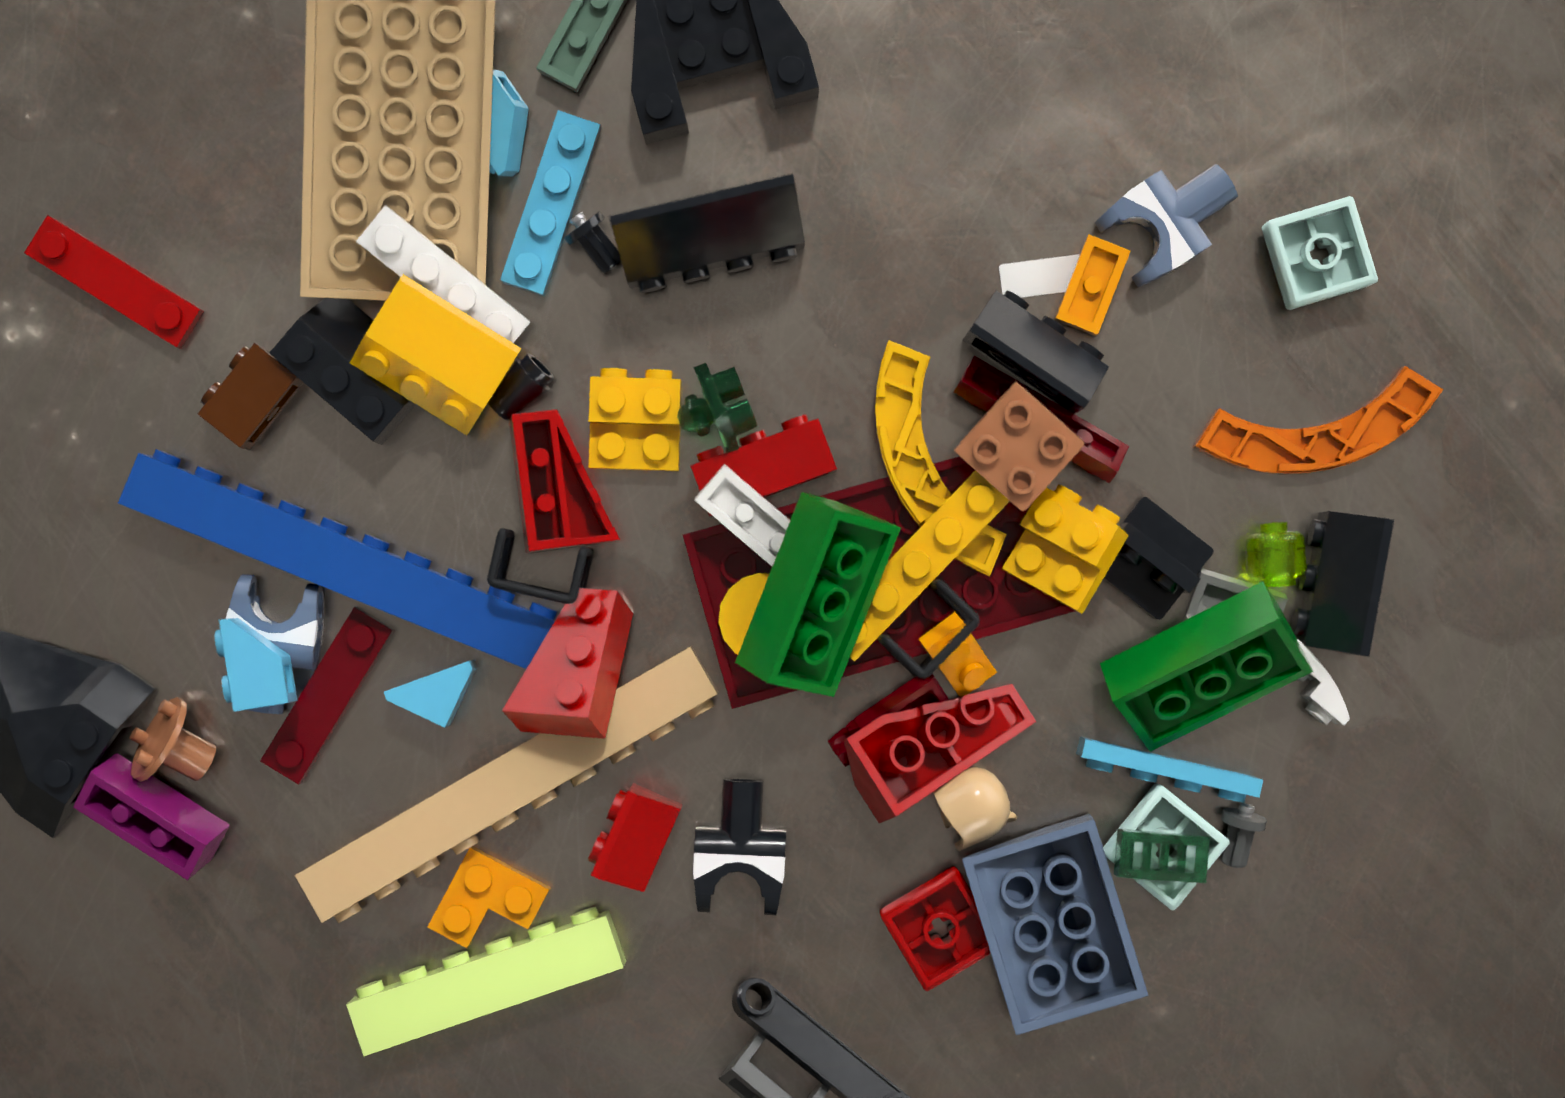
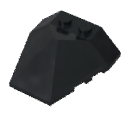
[0,630,157,838]

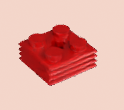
[880,866,991,991]

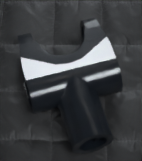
[693,779,786,916]

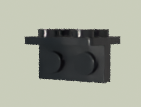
[1104,497,1214,620]

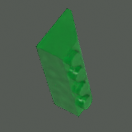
[735,492,901,697]
[1100,581,1313,752]

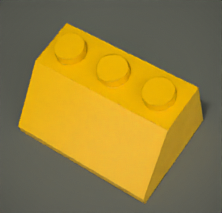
[350,274,521,436]

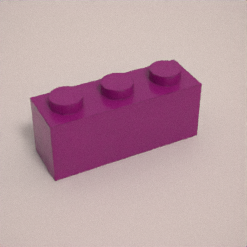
[73,753,230,880]

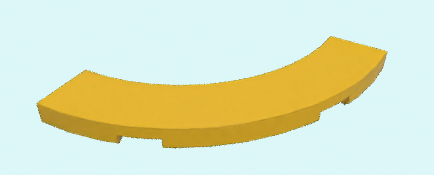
[875,340,1007,576]

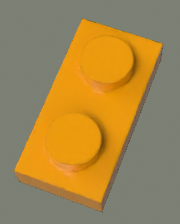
[1054,234,1131,336]
[918,612,997,697]

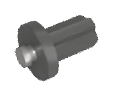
[1221,803,1267,868]

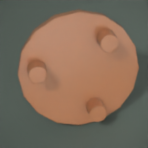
[130,697,216,781]

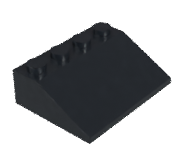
[609,174,805,293]

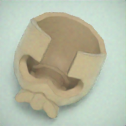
[933,767,1017,851]

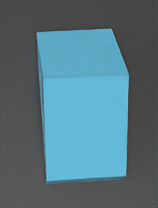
[384,659,478,728]

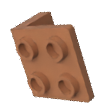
[954,381,1084,511]

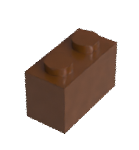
[198,343,304,450]

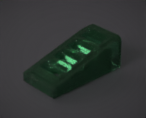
[1114,828,1210,883]

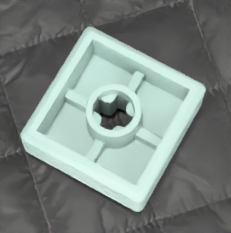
[1262,196,1378,310]
[1103,783,1229,910]

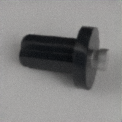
[564,211,621,273]

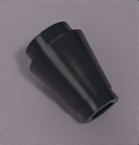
[488,353,554,420]

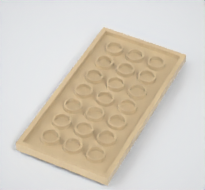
[300,0,495,301]

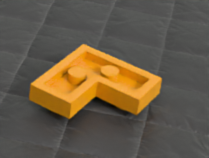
[427,846,551,948]

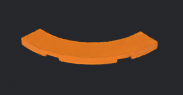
[1193,366,1443,474]

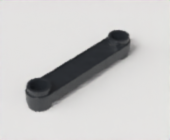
[732,978,911,1098]

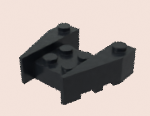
[631,0,819,145]

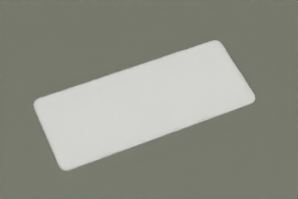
[999,254,1080,298]

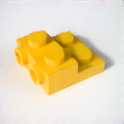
[588,368,682,472]
[1002,484,1129,614]

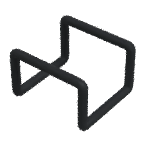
[487,528,593,604]
[878,580,980,679]

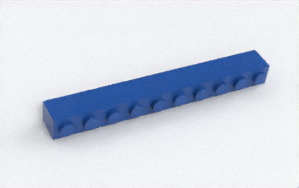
[118,449,557,669]

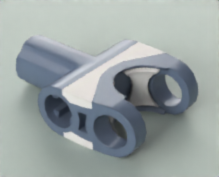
[1095,164,1238,287]
[224,574,324,714]

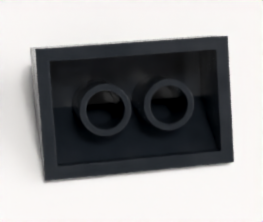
[963,290,1109,414]
[269,298,416,445]
[1291,511,1394,657]

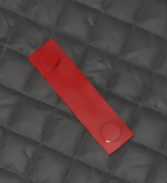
[24,215,204,349]

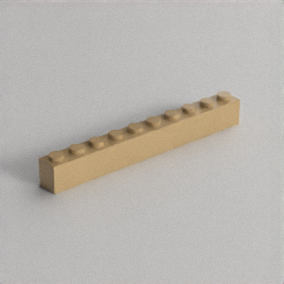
[295,646,718,923]

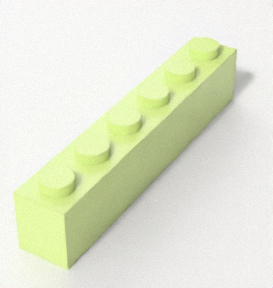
[346,907,626,1056]

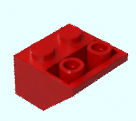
[587,783,682,892]

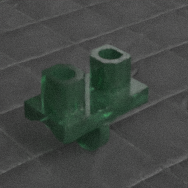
[677,363,758,453]

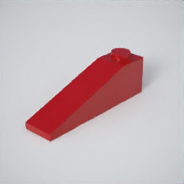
[844,684,1037,823]

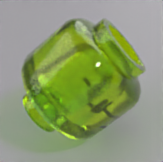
[1245,522,1307,587]

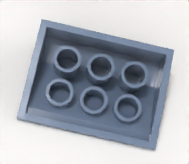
[962,814,1149,1035]

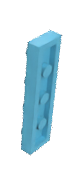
[500,110,602,296]
[1076,737,1263,803]

